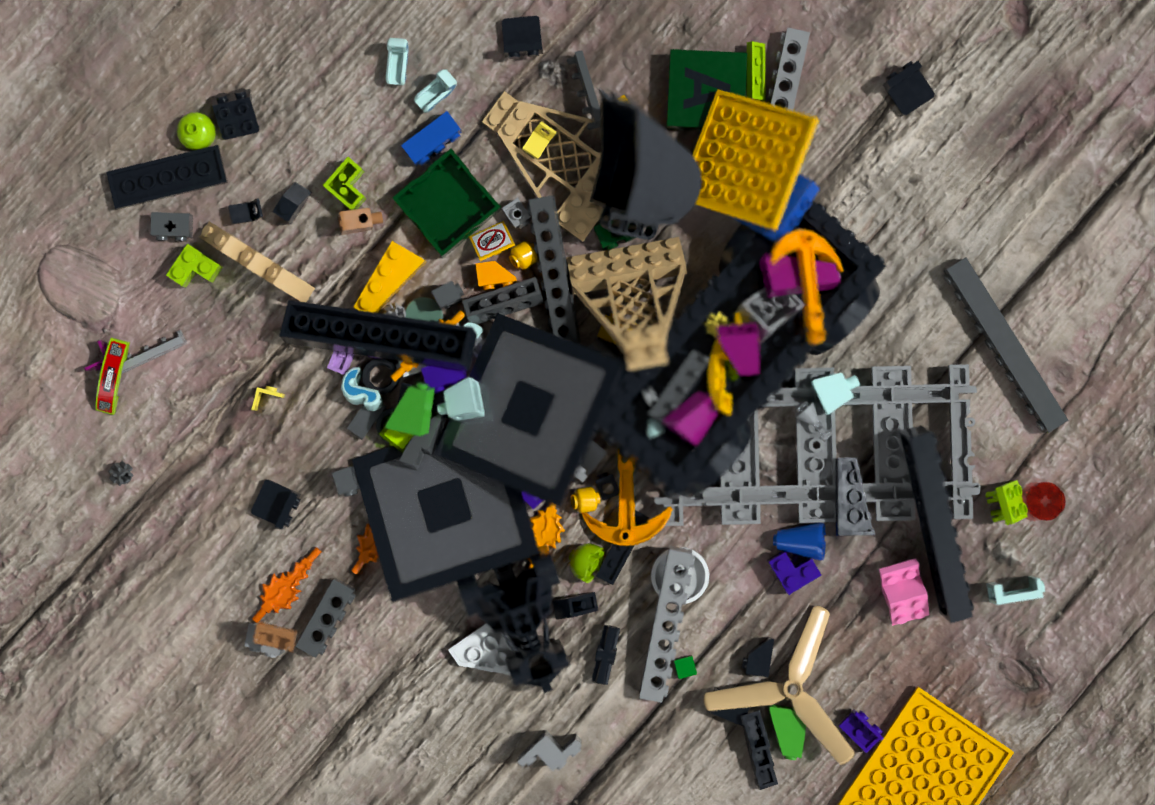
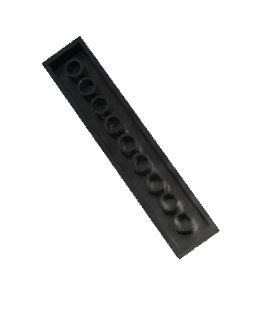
[279,300,477,371]
[899,425,974,623]

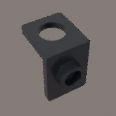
[228,198,263,224]
[595,472,619,501]

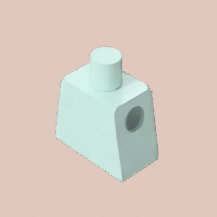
[810,372,860,415]
[437,377,485,421]

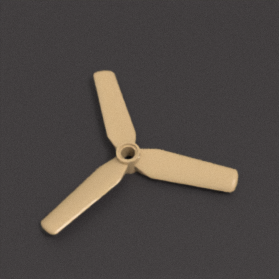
[703,606,855,765]

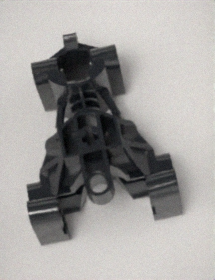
[456,544,570,694]

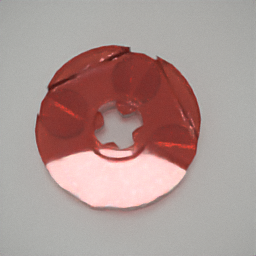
[1025,482,1066,521]

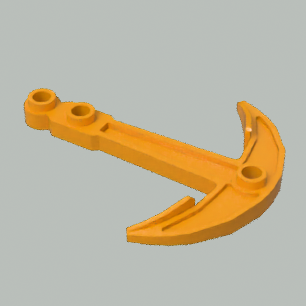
[770,230,843,344]
[582,450,673,546]

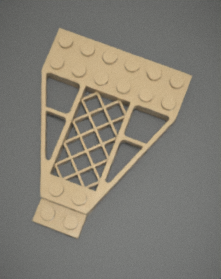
[482,91,603,242]
[566,237,687,370]

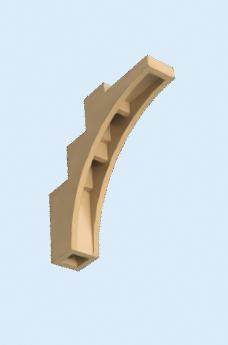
[199,221,315,302]

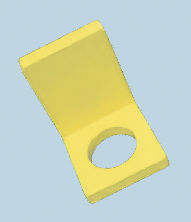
[522,121,557,159]
[252,386,285,411]

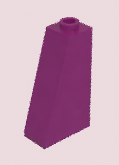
[759,254,840,298]

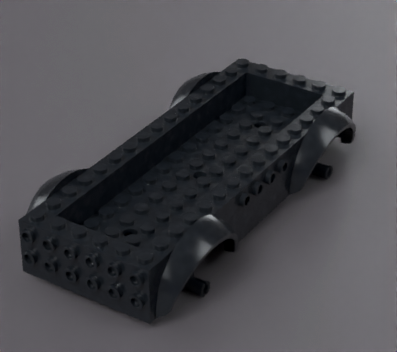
[595,200,887,501]

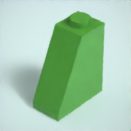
[386,382,435,436]
[768,705,806,760]

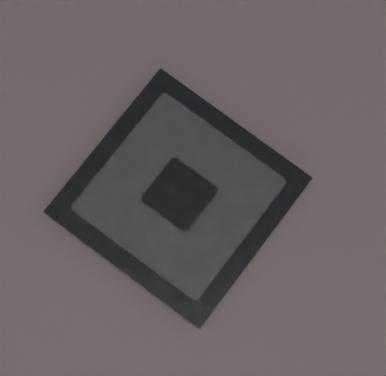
[435,313,625,509]
[352,428,540,603]

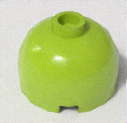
[177,112,216,151]
[569,543,604,583]

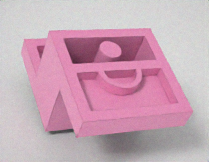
[879,559,929,626]

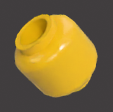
[509,241,538,270]
[571,487,600,513]

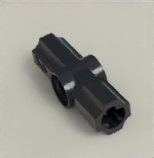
[592,625,620,685]

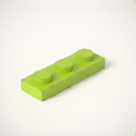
[746,41,766,101]

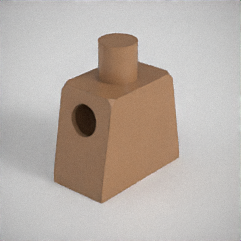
[338,208,383,235]

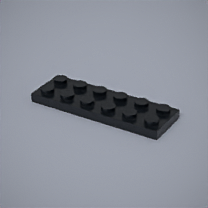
[106,145,228,210]

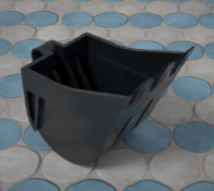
[590,88,701,240]

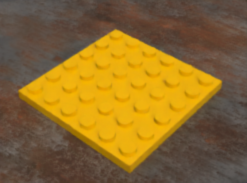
[692,89,819,231]

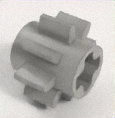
[383,303,406,317]

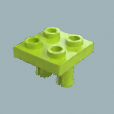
[985,480,1028,525]

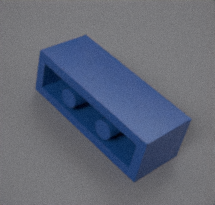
[401,111,462,166]

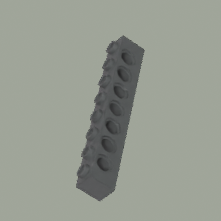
[527,195,581,345]

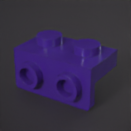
[838,709,884,753]

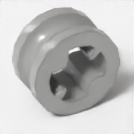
[641,386,658,406]

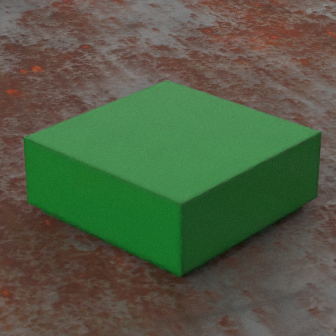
[674,655,697,679]

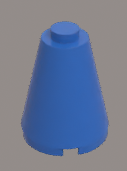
[773,522,826,561]

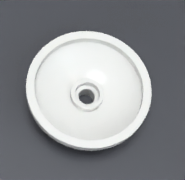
[651,547,709,604]

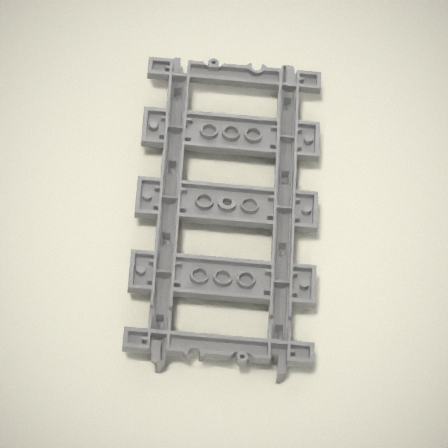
[654,364,980,526]

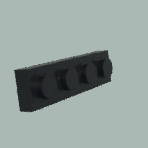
[596,510,649,585]

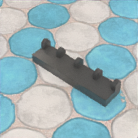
[567,50,601,130]
[648,350,710,426]

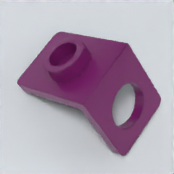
[84,340,107,371]

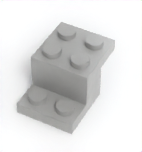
[517,730,582,771]

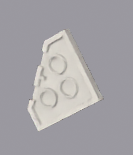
[448,624,516,675]

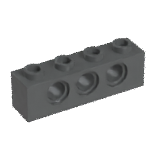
[463,277,544,324]
[295,578,356,658]

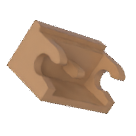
[253,622,298,652]

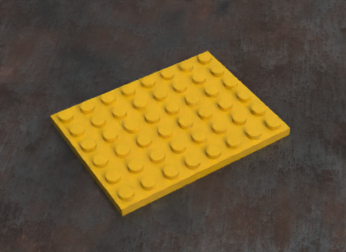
[837,686,1014,805]

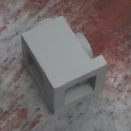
[502,197,531,229]

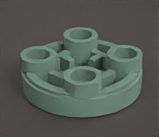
[405,297,443,322]

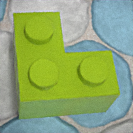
[323,157,366,210]
[166,243,223,288]

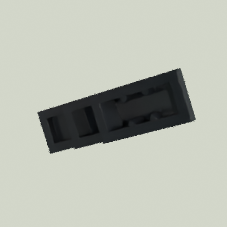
[741,710,778,790]

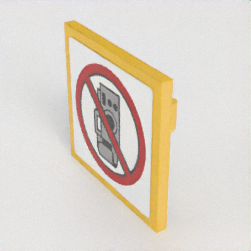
[469,221,515,261]

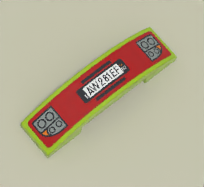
[95,337,130,415]

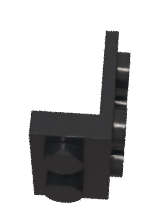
[502,16,543,59]
[883,60,935,116]
[212,88,259,140]
[251,479,301,530]

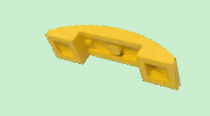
[708,338,732,415]

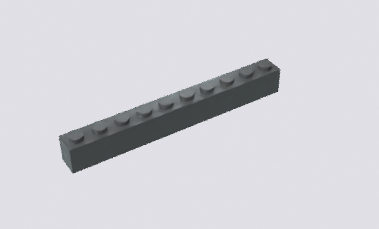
[944,257,1069,433]

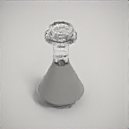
[795,400,832,441]

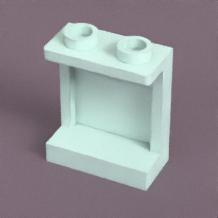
[986,576,1045,605]

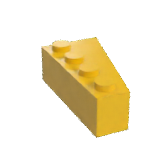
[353,241,427,313]

